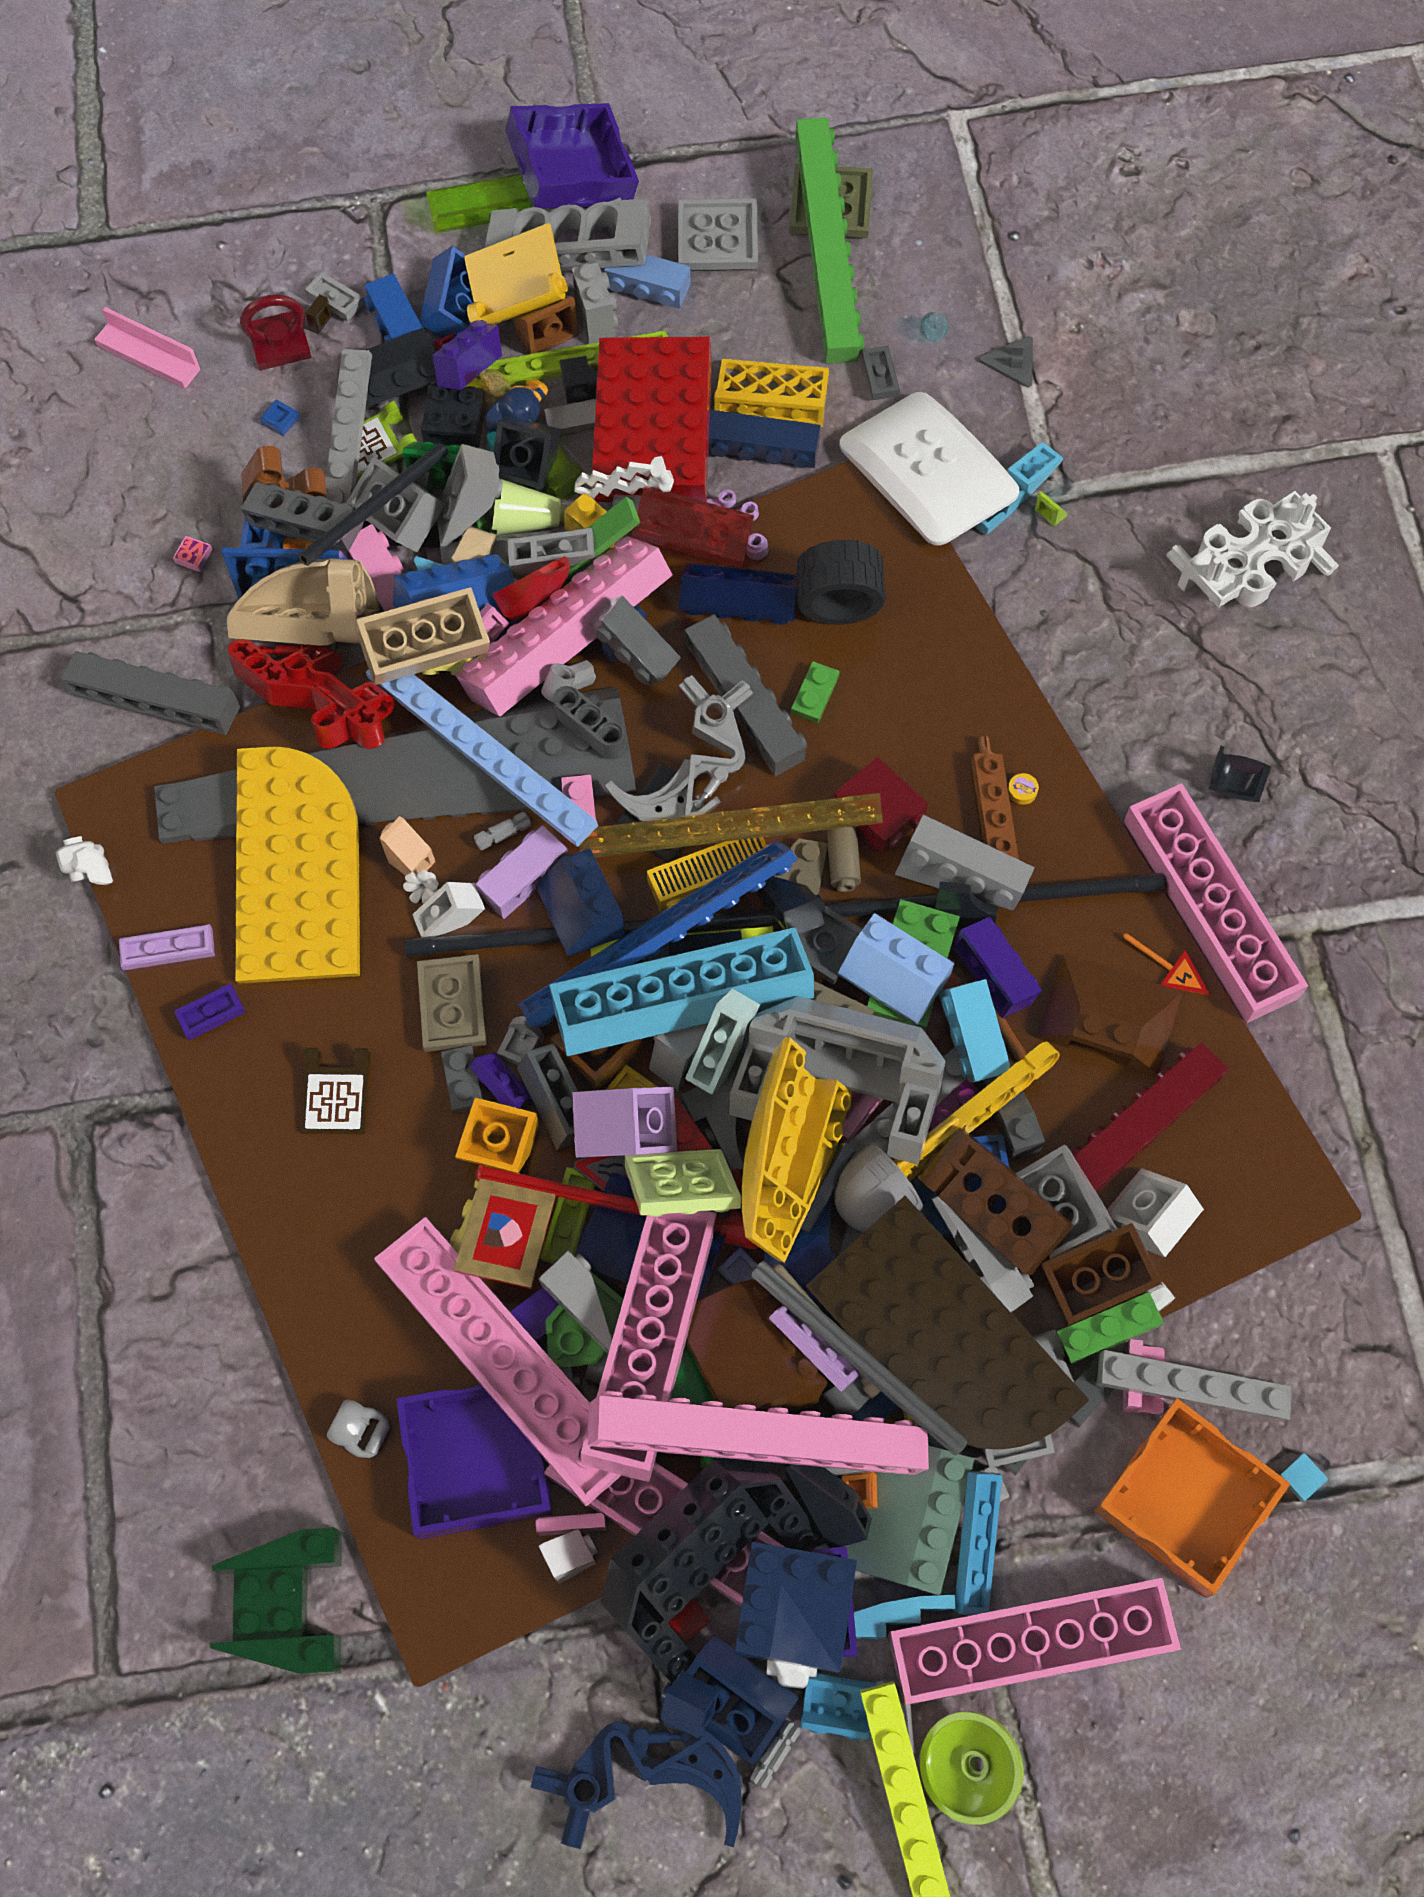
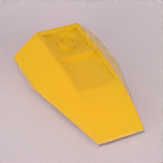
[742,1037,852,1262]

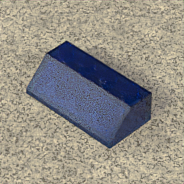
[679,563,798,625]

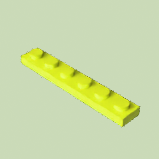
[859,1681,950,1897]

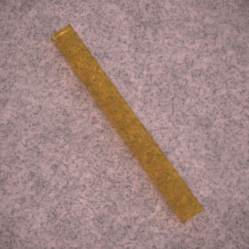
[580,793,883,857]

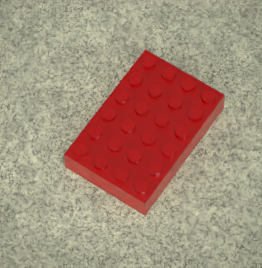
[592,336,712,502]

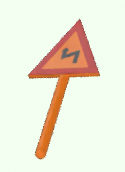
[1123,933,1210,996]

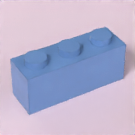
[604,254,691,308]

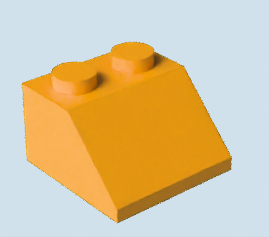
[455,1098,539,1174]

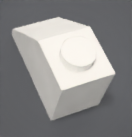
[412,882,485,937]
[539,1529,598,1584]

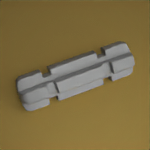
[474,812,531,850]
[751,1720,801,1789]

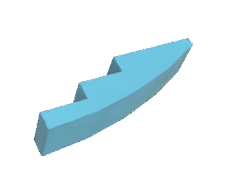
[974,442,1063,535]
[854,1595,955,1640]

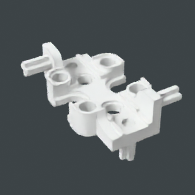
[1166,491,1339,608]

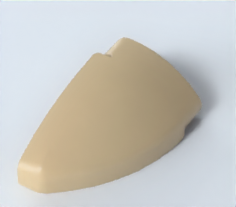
[227,559,380,645]

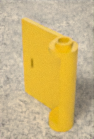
[464,223,568,324]

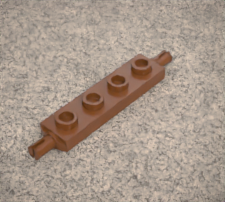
[971,736,1019,860]

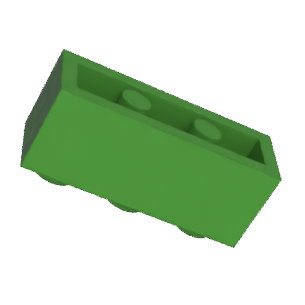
[1057,1292,1164,1365]

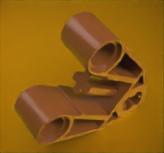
[241,446,327,516]

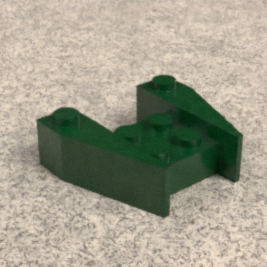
[210,1527,342,1676]

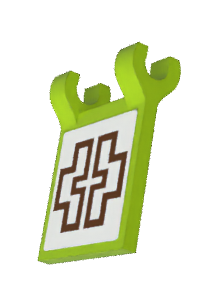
[356,401,417,481]

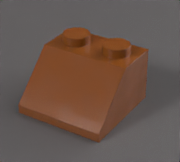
[514,296,579,354]

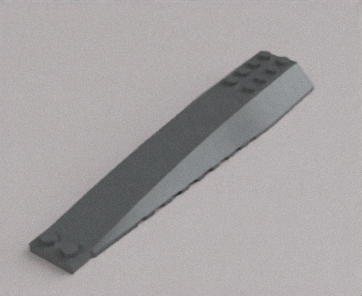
[154,687,636,844]

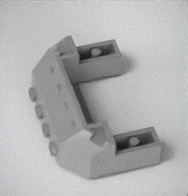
[729,996,946,1165]

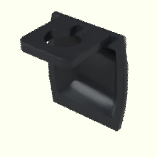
[1209,745,1271,802]

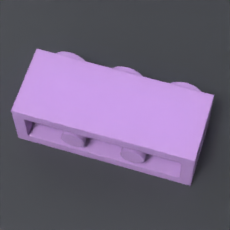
[476,825,569,919]

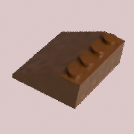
[685,1279,828,1412]

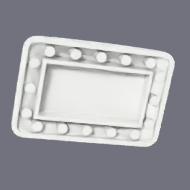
[840,392,1019,545]

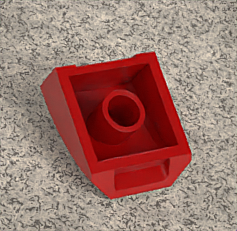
[492,556,571,622]

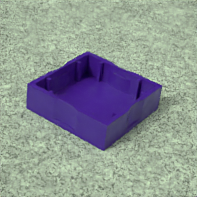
[505,103,639,209]
[397,1384,553,1540]

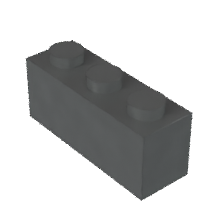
[588,595,681,685]
[517,1043,578,1150]

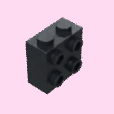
[421,384,486,448]

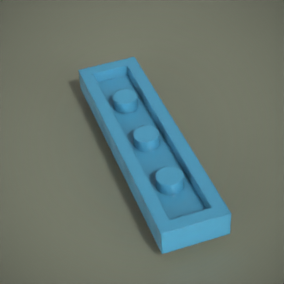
[954,1472,1003,1615]

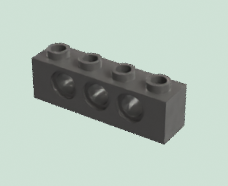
[241,482,363,552]

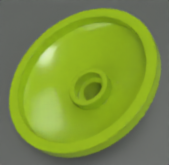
[920,1711,1024,1825]

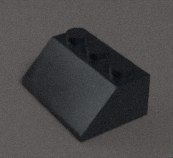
[366,328,437,410]

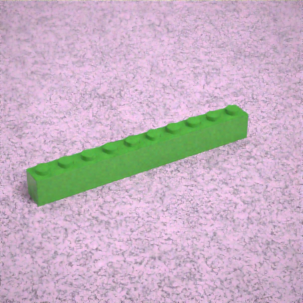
[795,117,864,364]

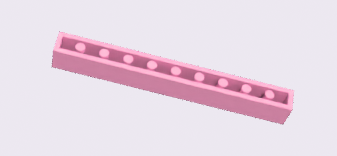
[588,1391,929,1475]

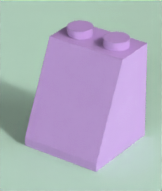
[572,1087,677,1157]

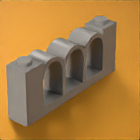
[485,198,651,271]

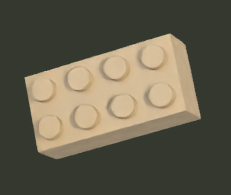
[356,587,490,685]

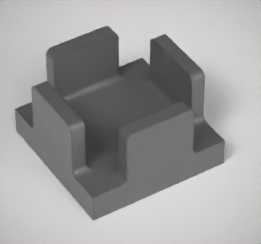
[799,906,863,985]

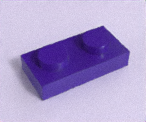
[174,983,246,1041]
[470,1052,532,1109]

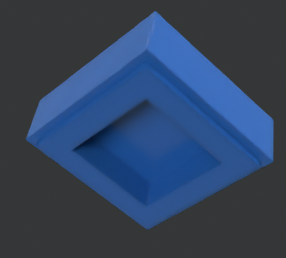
[260,399,299,436]

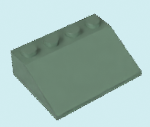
[844,1446,974,1596]

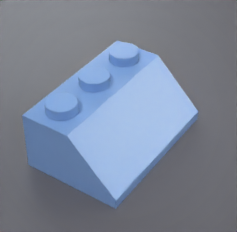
[838,913,954,1025]

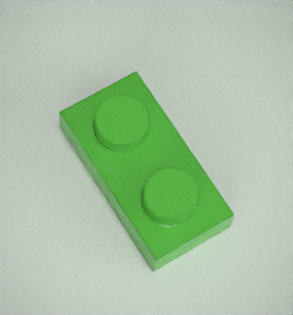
[791,662,840,724]

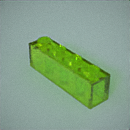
[426,173,533,234]

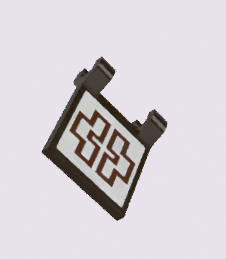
[301,1047,371,1134]

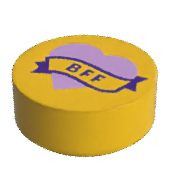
[1008,773,1039,805]

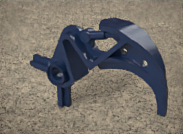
[531,1722,742,1849]

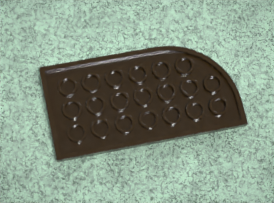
[805,1195,1089,1449]

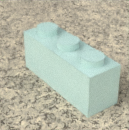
[685,989,760,1095]

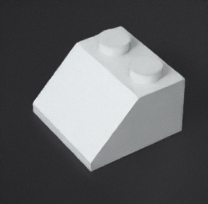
[1107,1168,1204,1257]

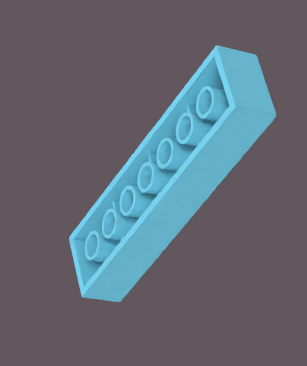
[549,927,814,1056]

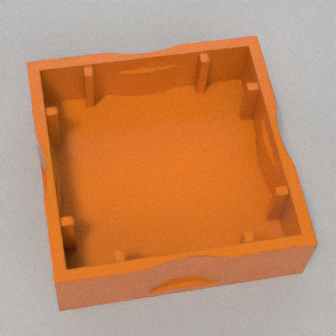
[1094,1398,1291,1598]

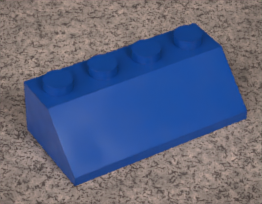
[392,554,514,617]

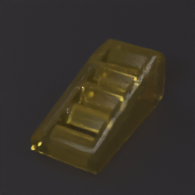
[480,369,511,402]

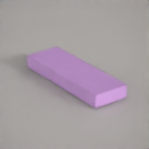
[119,924,215,970]
[769,1305,861,1392]

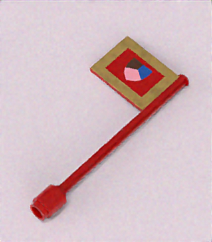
[454,1164,758,1289]

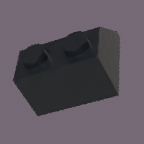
[493,416,561,489]

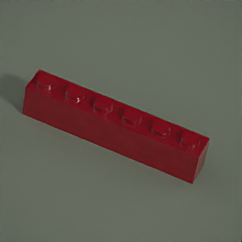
[1071,1042,1229,1193]

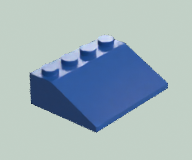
[222,548,349,600]

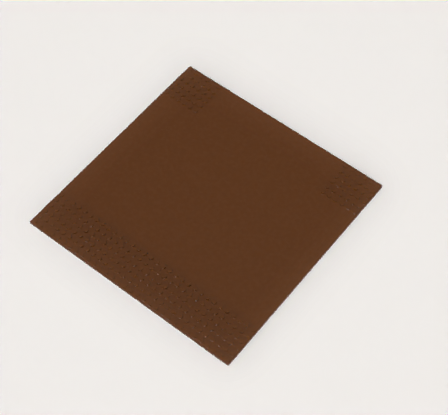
[55,460,1362,1687]

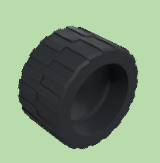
[796,539,886,625]

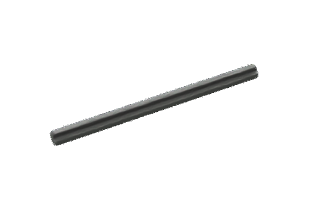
[751,1261,968,1455]

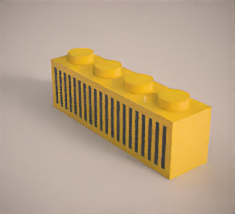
[647,829,767,912]

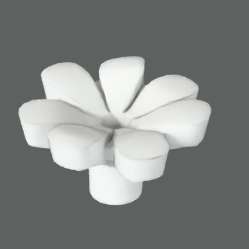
[403,870,439,903]

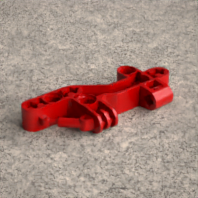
[228,639,395,749]

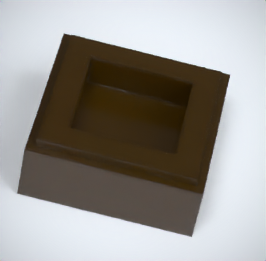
[305,294,332,334]

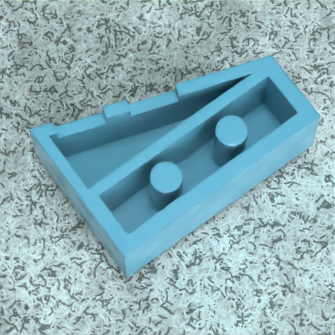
[938,979,1010,1082]

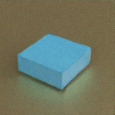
[1280,1453,1328,1502]

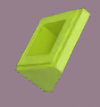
[1035,491,1068,527]

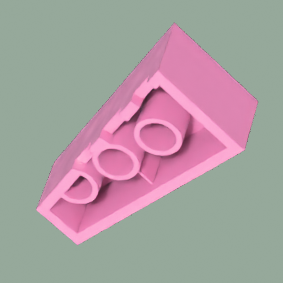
[344,524,404,612]

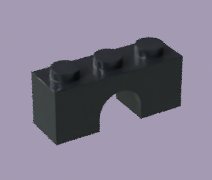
[560,356,598,404]

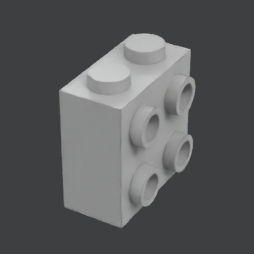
[572,262,618,344]

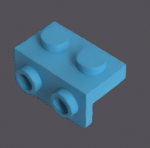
[800,1673,877,1740]

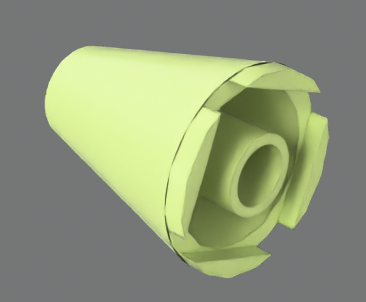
[489,478,566,535]

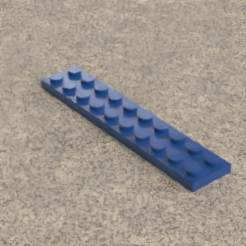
[518,840,798,1028]

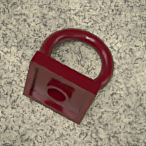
[240,294,312,371]

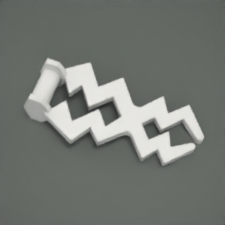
[575,456,674,499]

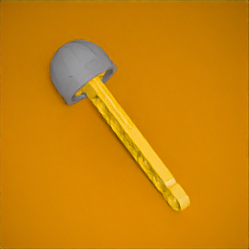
[833,1042,1060,1232]

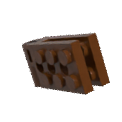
[917,1127,1075,1275]

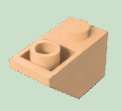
[380,816,435,876]

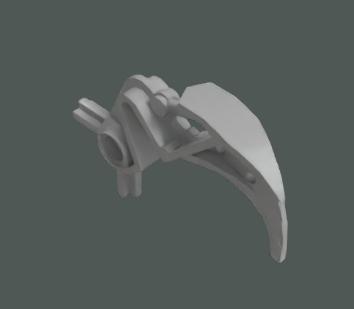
[605,675,753,828]

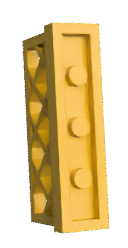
[714,359,829,427]

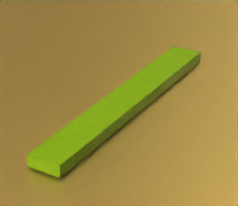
[465,330,668,391]

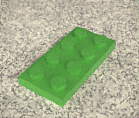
[867,899,960,1031]

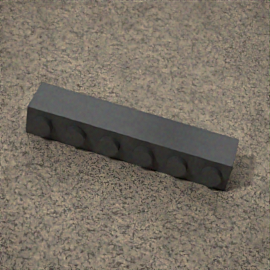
[685,614,807,776]
[60,651,240,735]

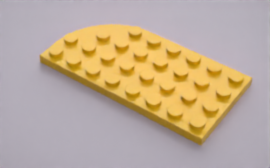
[236,747,360,984]

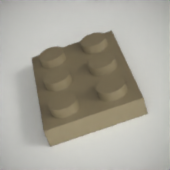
[417,954,487,1052]

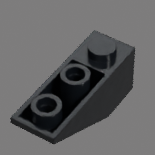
[785,1464,872,1548]

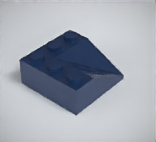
[735,1542,857,1673]

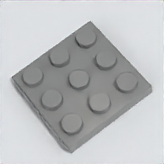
[678,199,758,270]

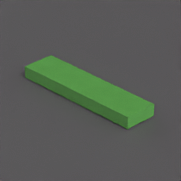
[564,497,640,582]

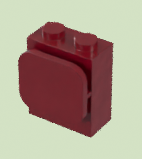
[833,756,928,854]

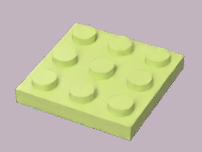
[625,1149,741,1217]

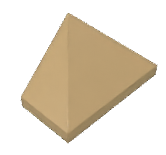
[452,526,496,563]

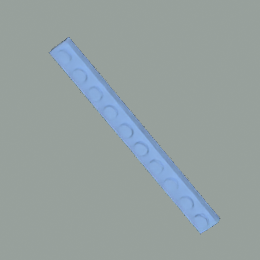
[366,669,598,847]

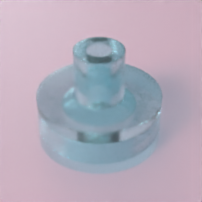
[920,312,948,342]

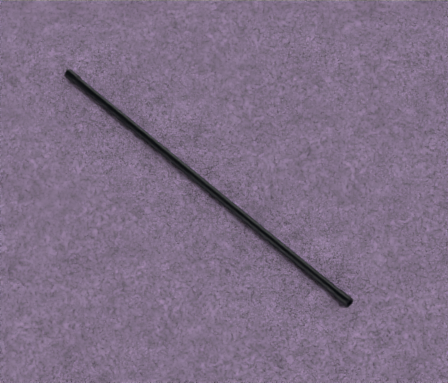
[404,873,1165,957]

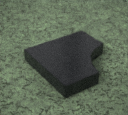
[935,881,998,929]

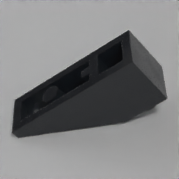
[757,876,825,935]

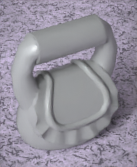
[327,1399,390,1458]

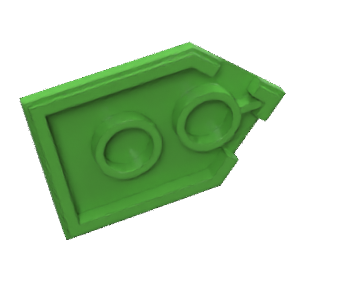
[546,1271,624,1368]

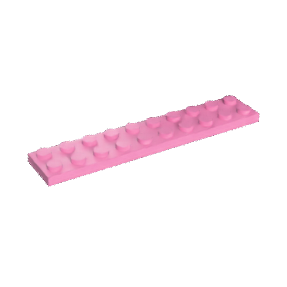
[374,1217,621,1506]

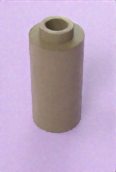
[827,822,861,892]

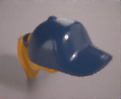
[486,380,548,433]

